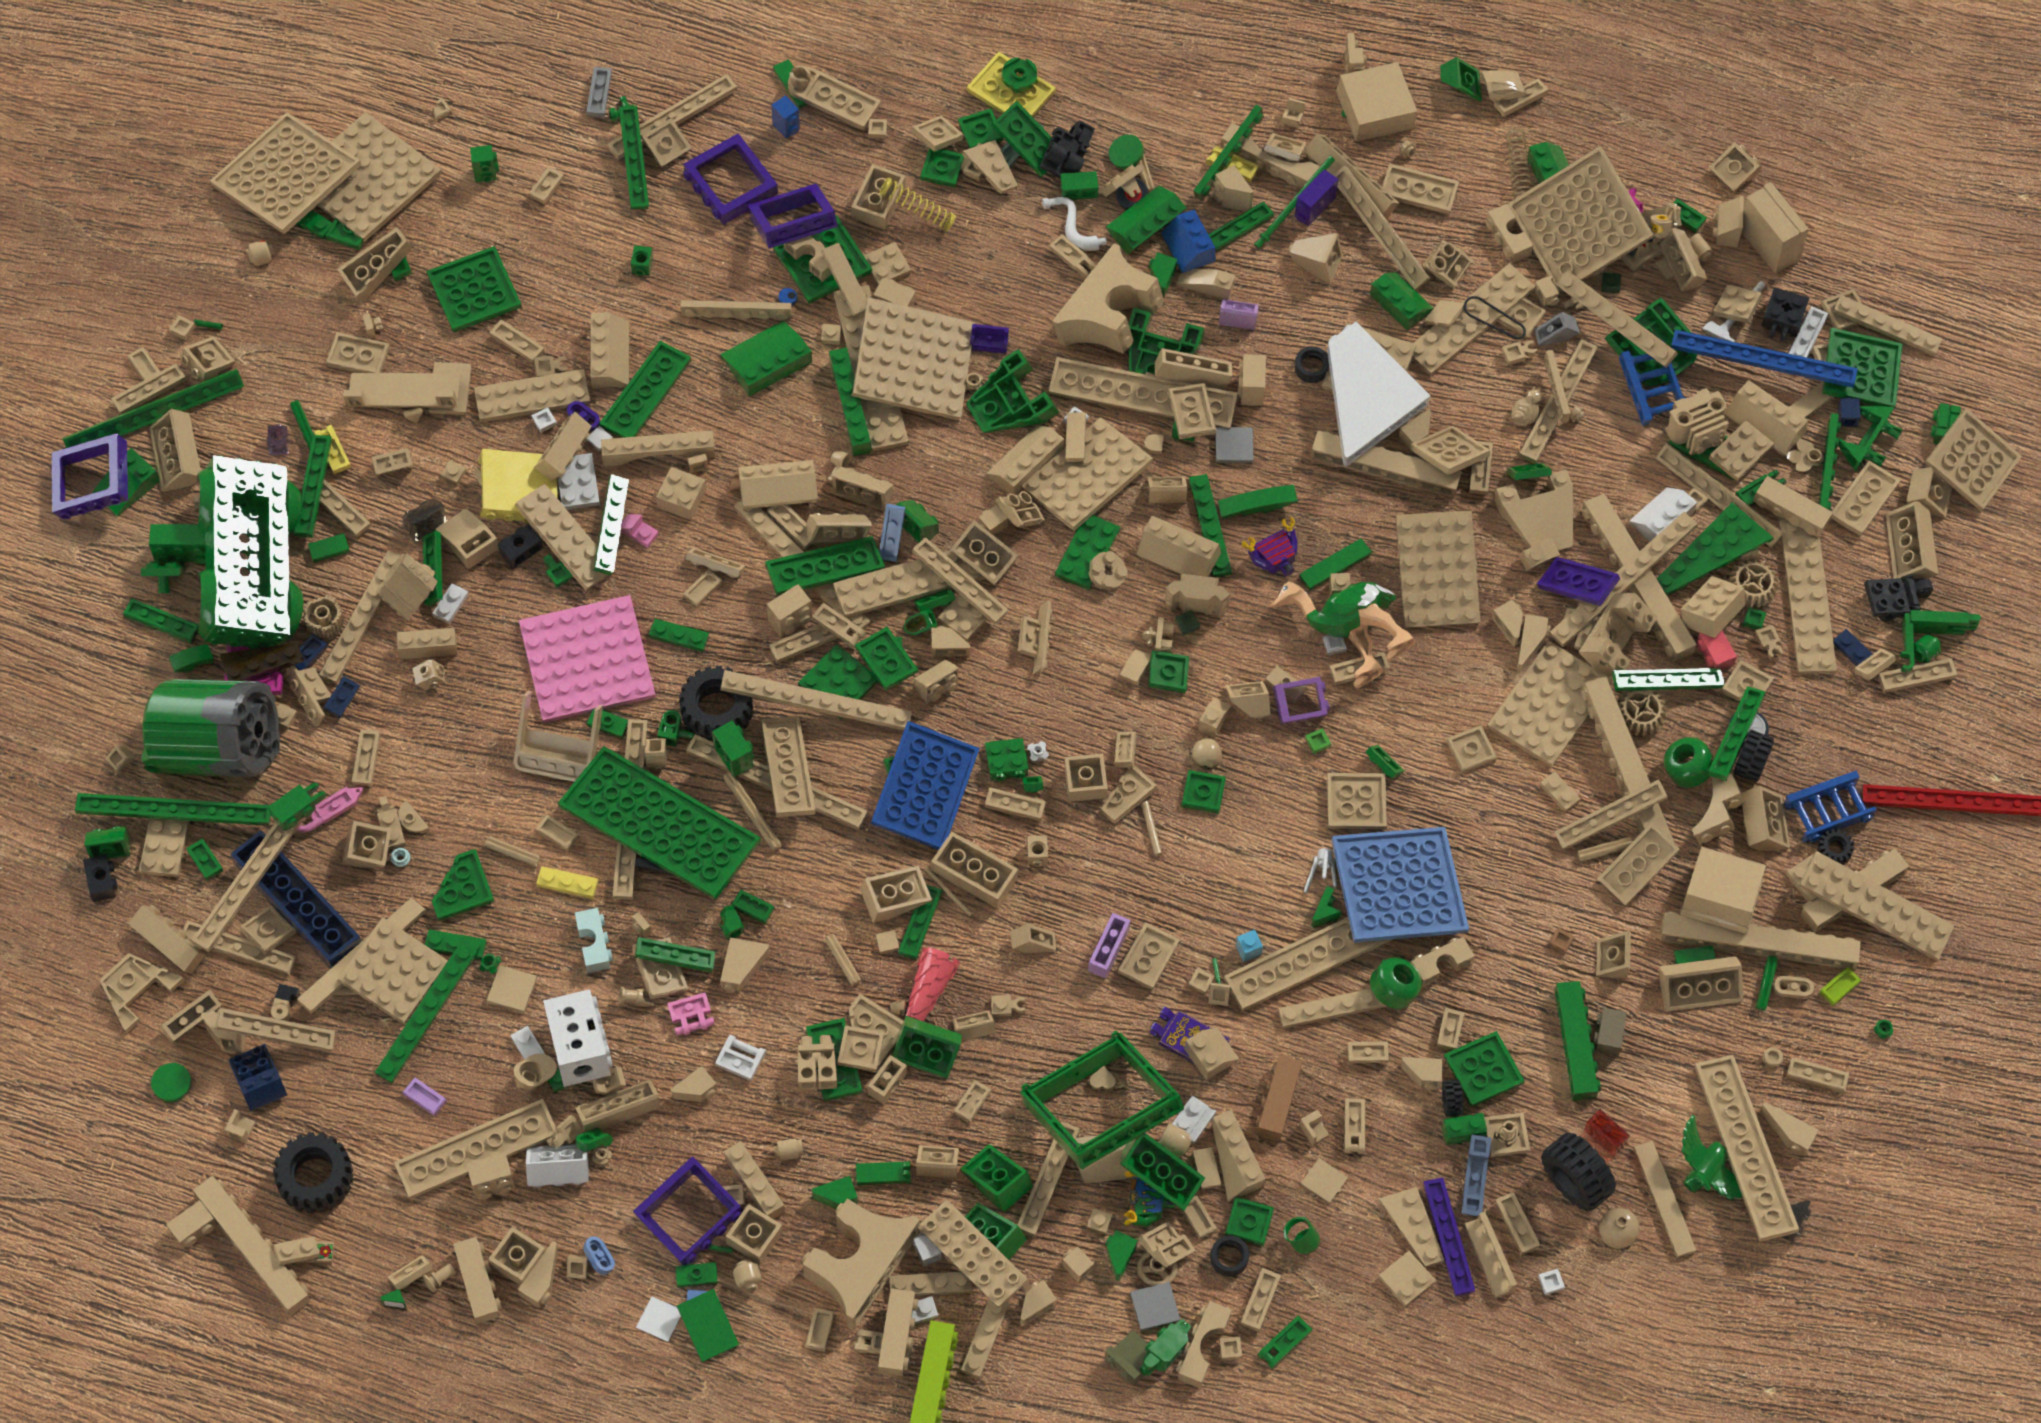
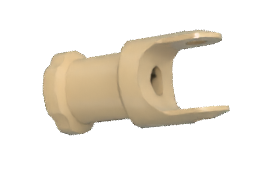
[618,987,654,1007]

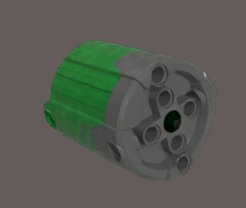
[141,679,280,777]

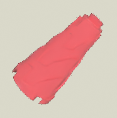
[906,947,960,1022]

